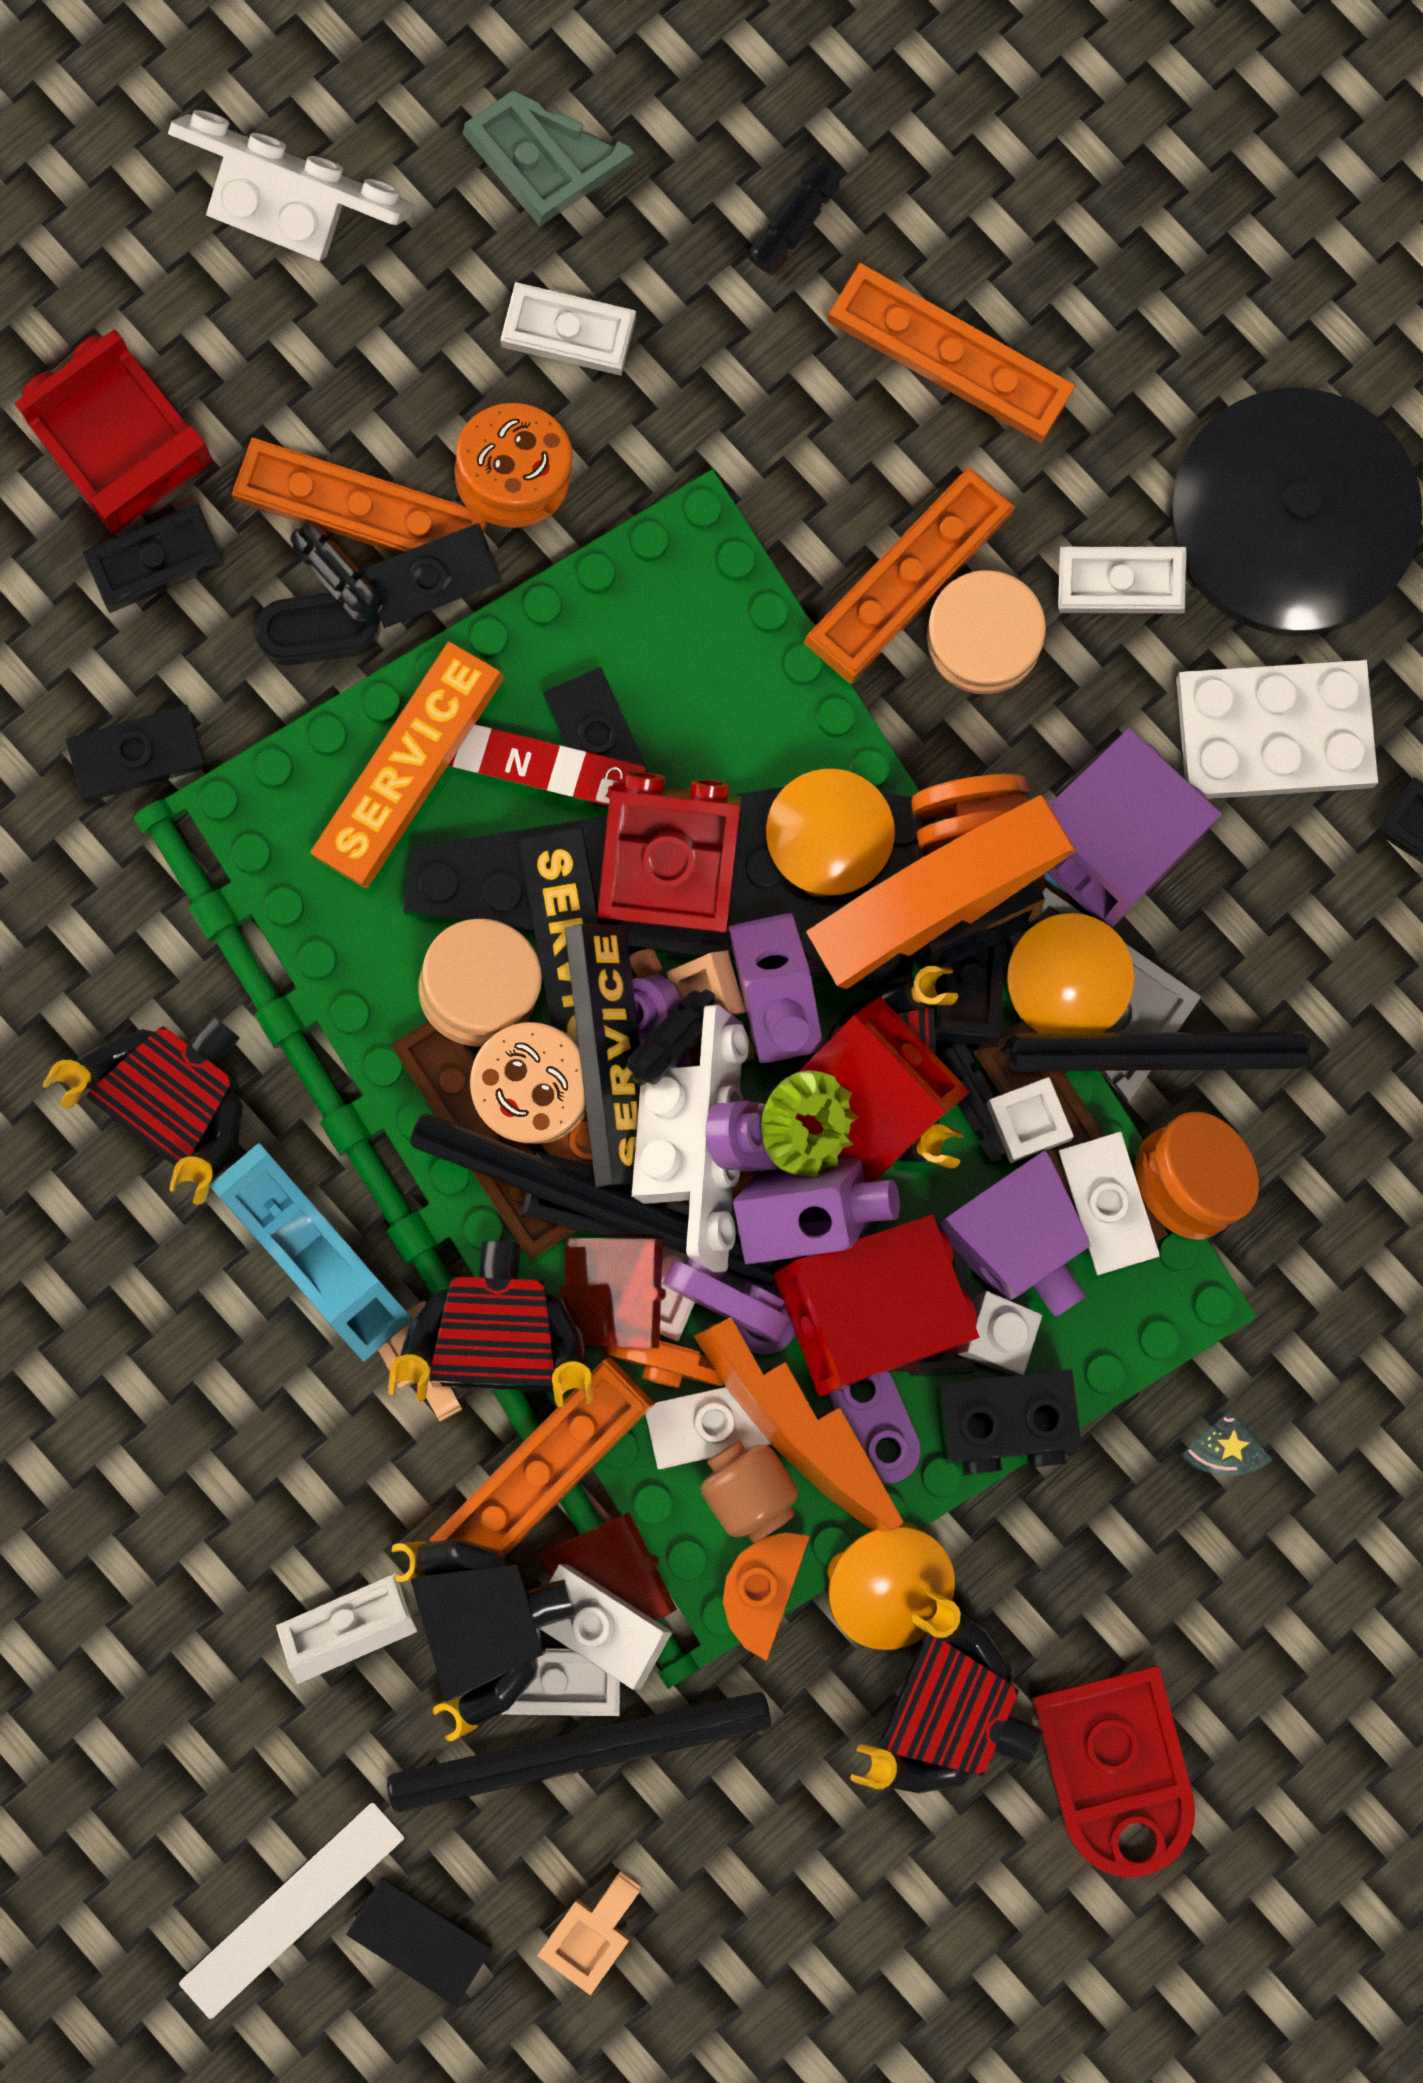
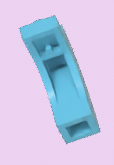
[209,1143,413,1362]

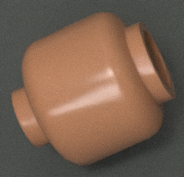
[701,1440,798,1543]

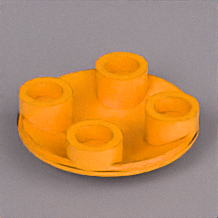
[766,769,895,897]
[1004,913,1135,1033]
[827,1522,955,1650]

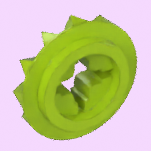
[761,1070,859,1177]

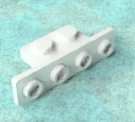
[168,110,414,261]
[632,1005,749,1272]

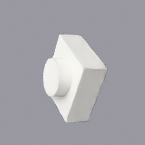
[986,1077,1074,1164]
[957,1291,1042,1376]

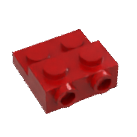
[597,772,742,932]

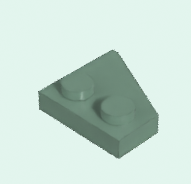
[463,91,634,227]

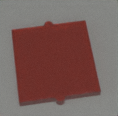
[559,1238,666,1349]
[539,1512,677,1620]

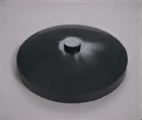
[1170,388,1422,636]

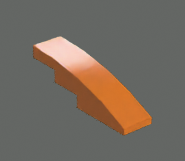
[806,795,1078,989]
[694,1317,904,1532]

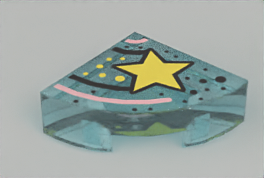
[1179,1411,1273,1476]

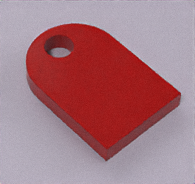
[1031,1666,1195,1877]

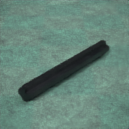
[1006,1032,1311,1072]

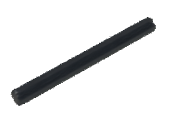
[410,1113,781,1285]
[387,1692,771,1812]

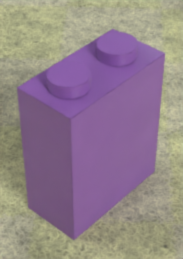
[1046,728,1222,928]

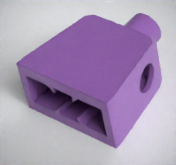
[728,912,823,1063]
[937,1150,1090,1318]
[733,1158,900,1264]

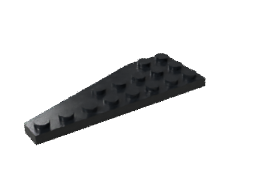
[403,786,936,988]

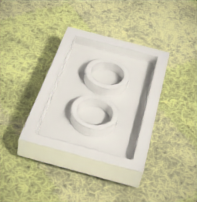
[1176,660,1378,799]

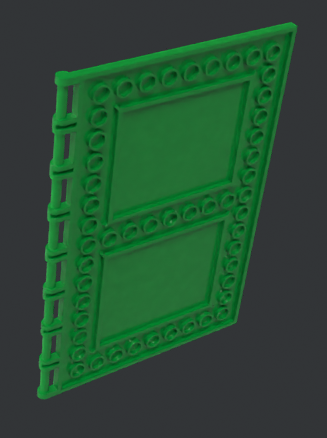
[133,469,1257,1689]

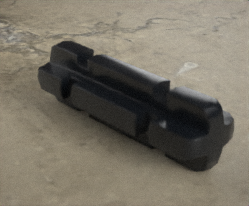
[749,162,840,275]
[290,521,382,621]
[626,989,719,1085]
[936,1043,1007,1162]

